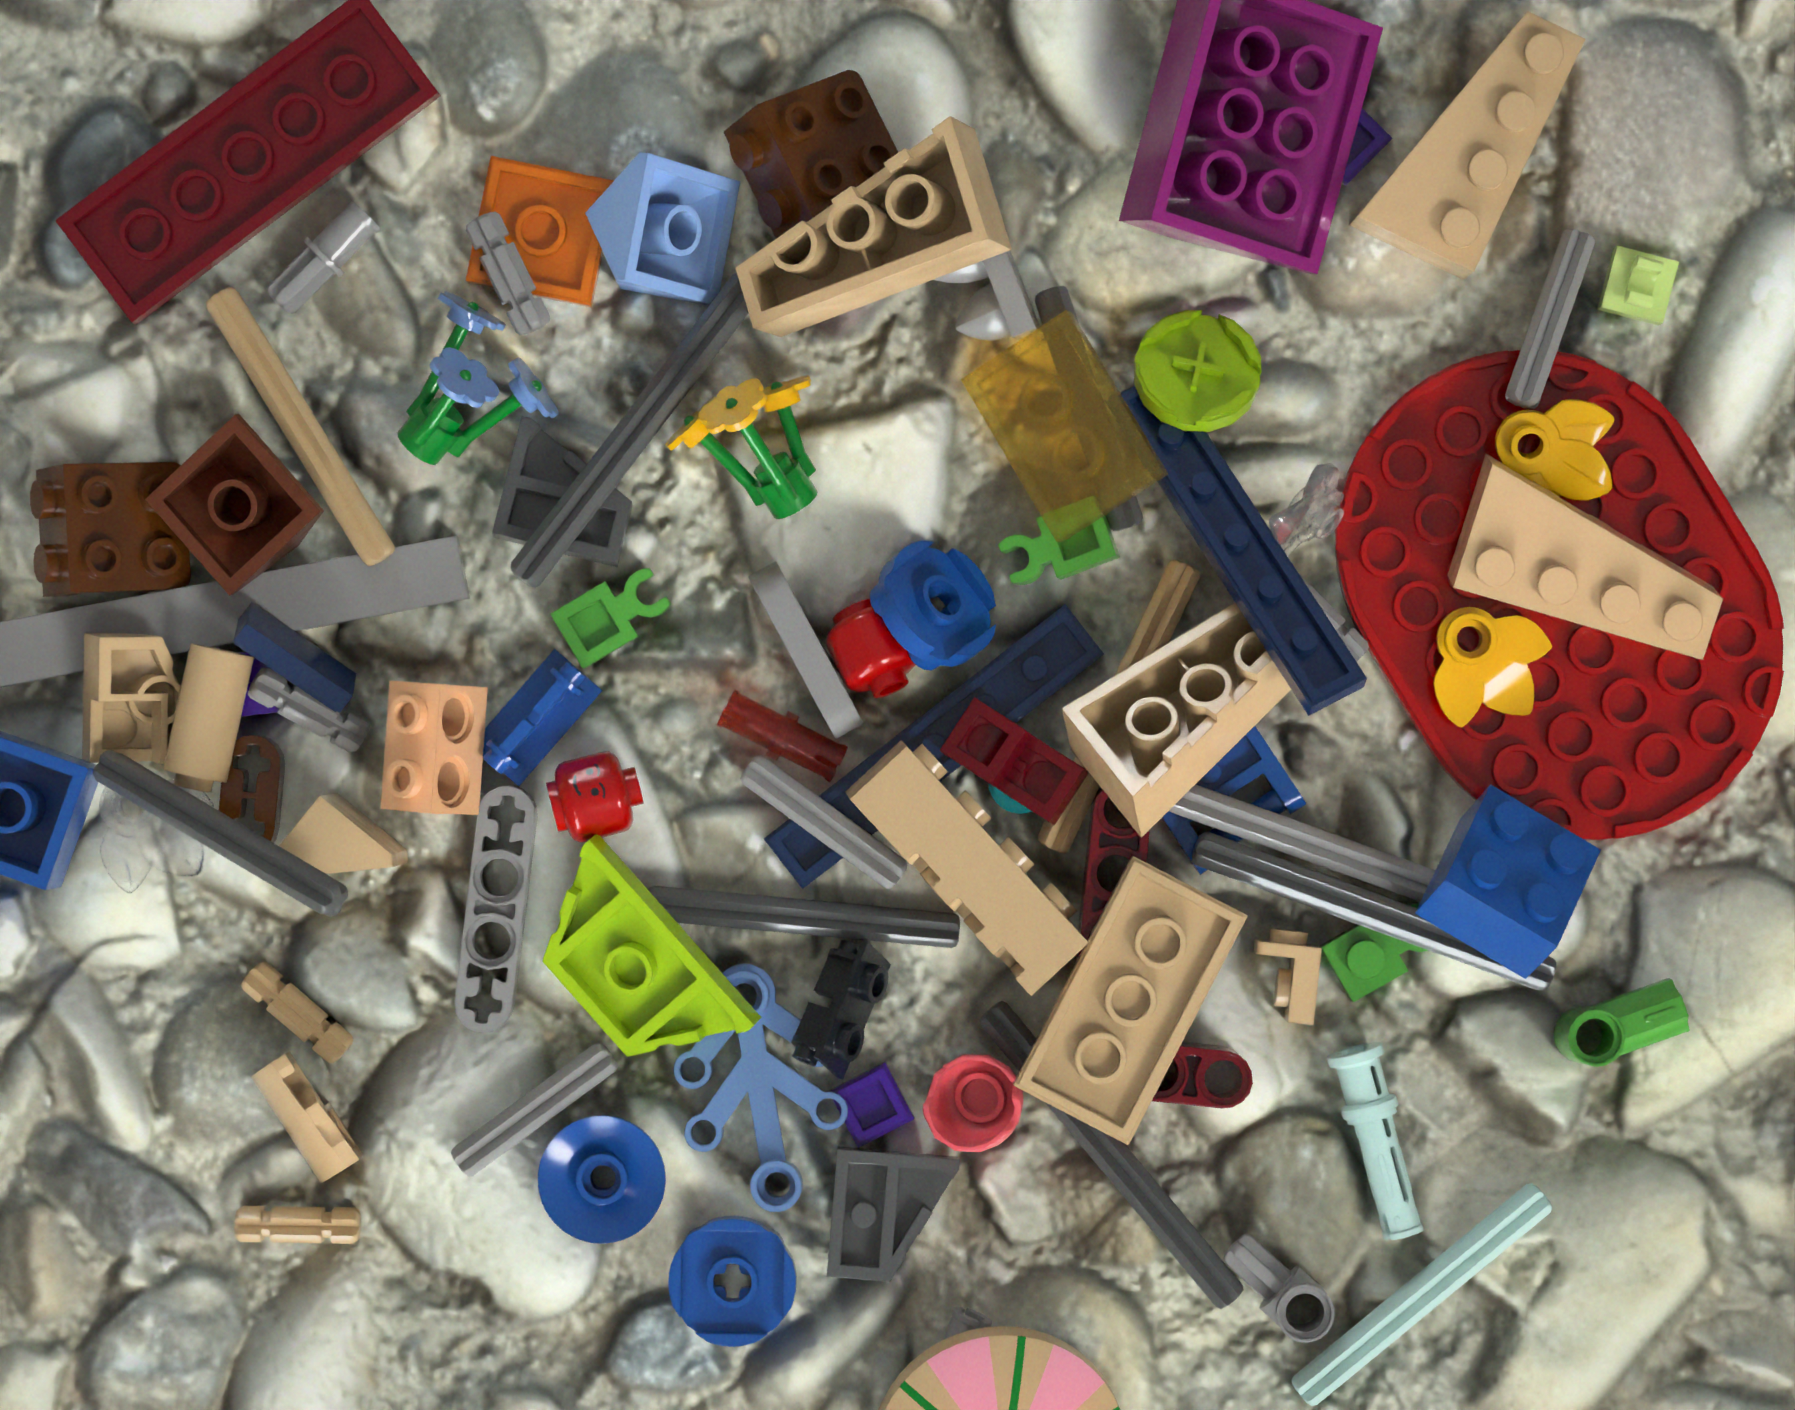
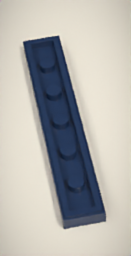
[1109,386,1367,716]
[764,604,1104,889]

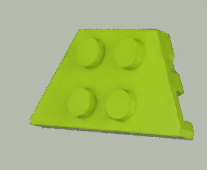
[542,834,761,1057]

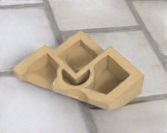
[82,633,181,764]
[251,1051,363,1183]

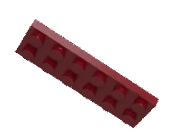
[55,0,441,325]

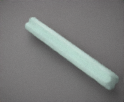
[1292,1183,1552,1406]

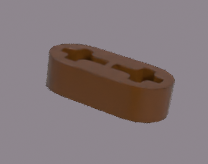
[219,735,285,843]

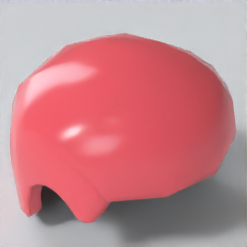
[923,1054,1024,1152]

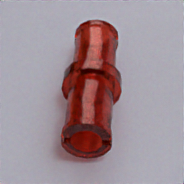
[716,689,848,782]

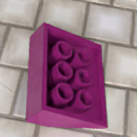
[1119,0,1383,274]

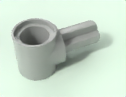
[1223,1234,1335,1343]

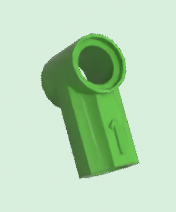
[1554,978,1690,1067]

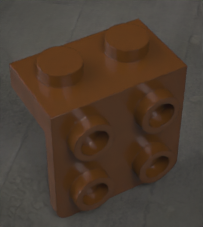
[723,70,898,239]
[30,462,191,597]

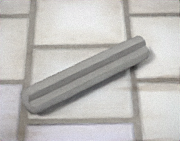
[1505,229,1595,409]
[740,755,907,889]
[451,1042,618,1177]

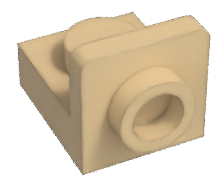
[1253,928,1322,1025]

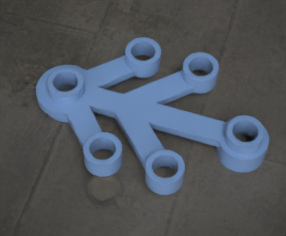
[673,964,848,1212]

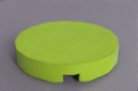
[1134,310,1261,432]

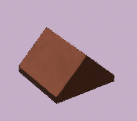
[145,414,324,596]

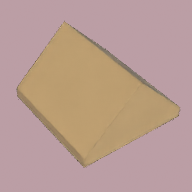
[279,793,408,874]

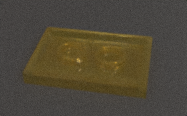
[961,310,1168,543]

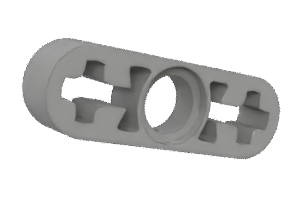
[748,561,864,739]

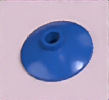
[538,1115,666,1244]

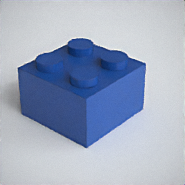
[0,731,98,890]
[1415,784,1601,979]

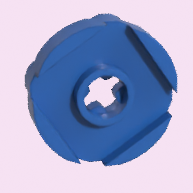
[870,540,996,671]
[668,1216,797,1347]

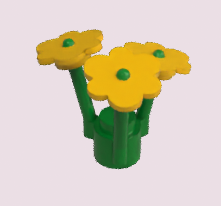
[665,375,818,519]

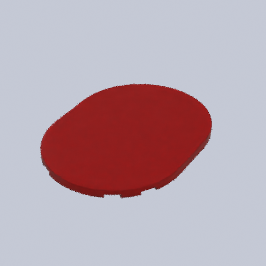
[1334,350,1784,840]

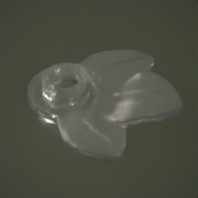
[1269,463,1344,556]
[99,778,214,893]

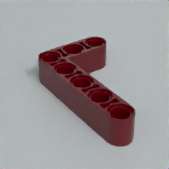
[1074,788,1253,1109]

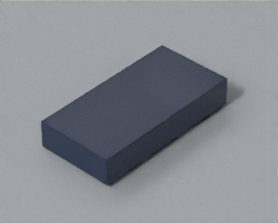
[233,602,357,713]

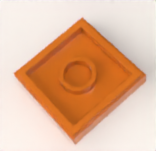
[466,156,614,308]

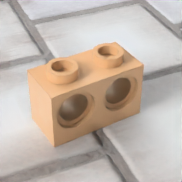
[380,680,488,815]

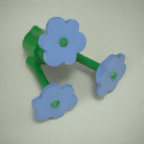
[397,291,559,465]

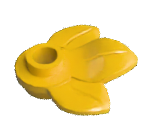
[1495,399,1614,500]
[1433,607,1552,727]

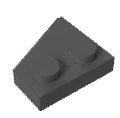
[492,416,633,567]
[826,1146,960,1282]

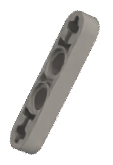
[455,785,538,1033]

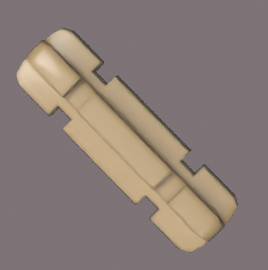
[241,961,354,1063]
[234,1206,361,1244]

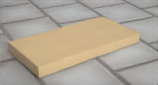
[1013,855,1248,1145]

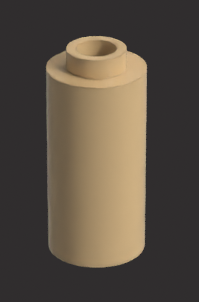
[163,643,254,792]

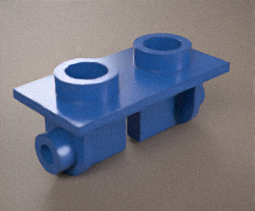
[483,649,603,786]

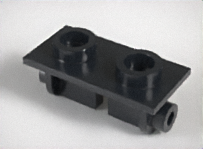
[791,940,891,1080]

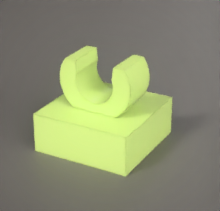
[1597,245,1679,326]

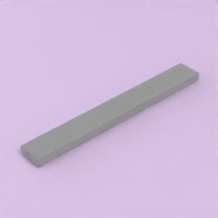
[0,536,470,688]

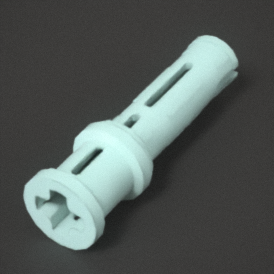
[1326,1042,1424,1240]

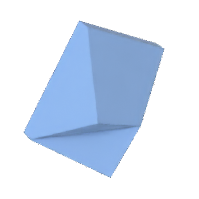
[585,152,740,305]

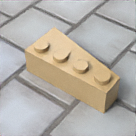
[1350,11,1586,280]
[735,116,1012,337]
[1448,454,1723,660]
[1062,603,1291,838]
[845,740,1089,996]

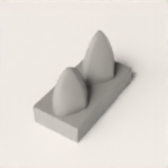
[933,250,1041,341]

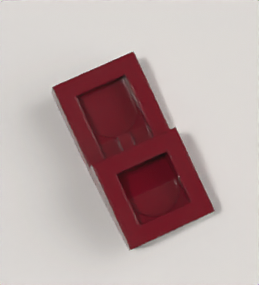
[940,697,1089,826]

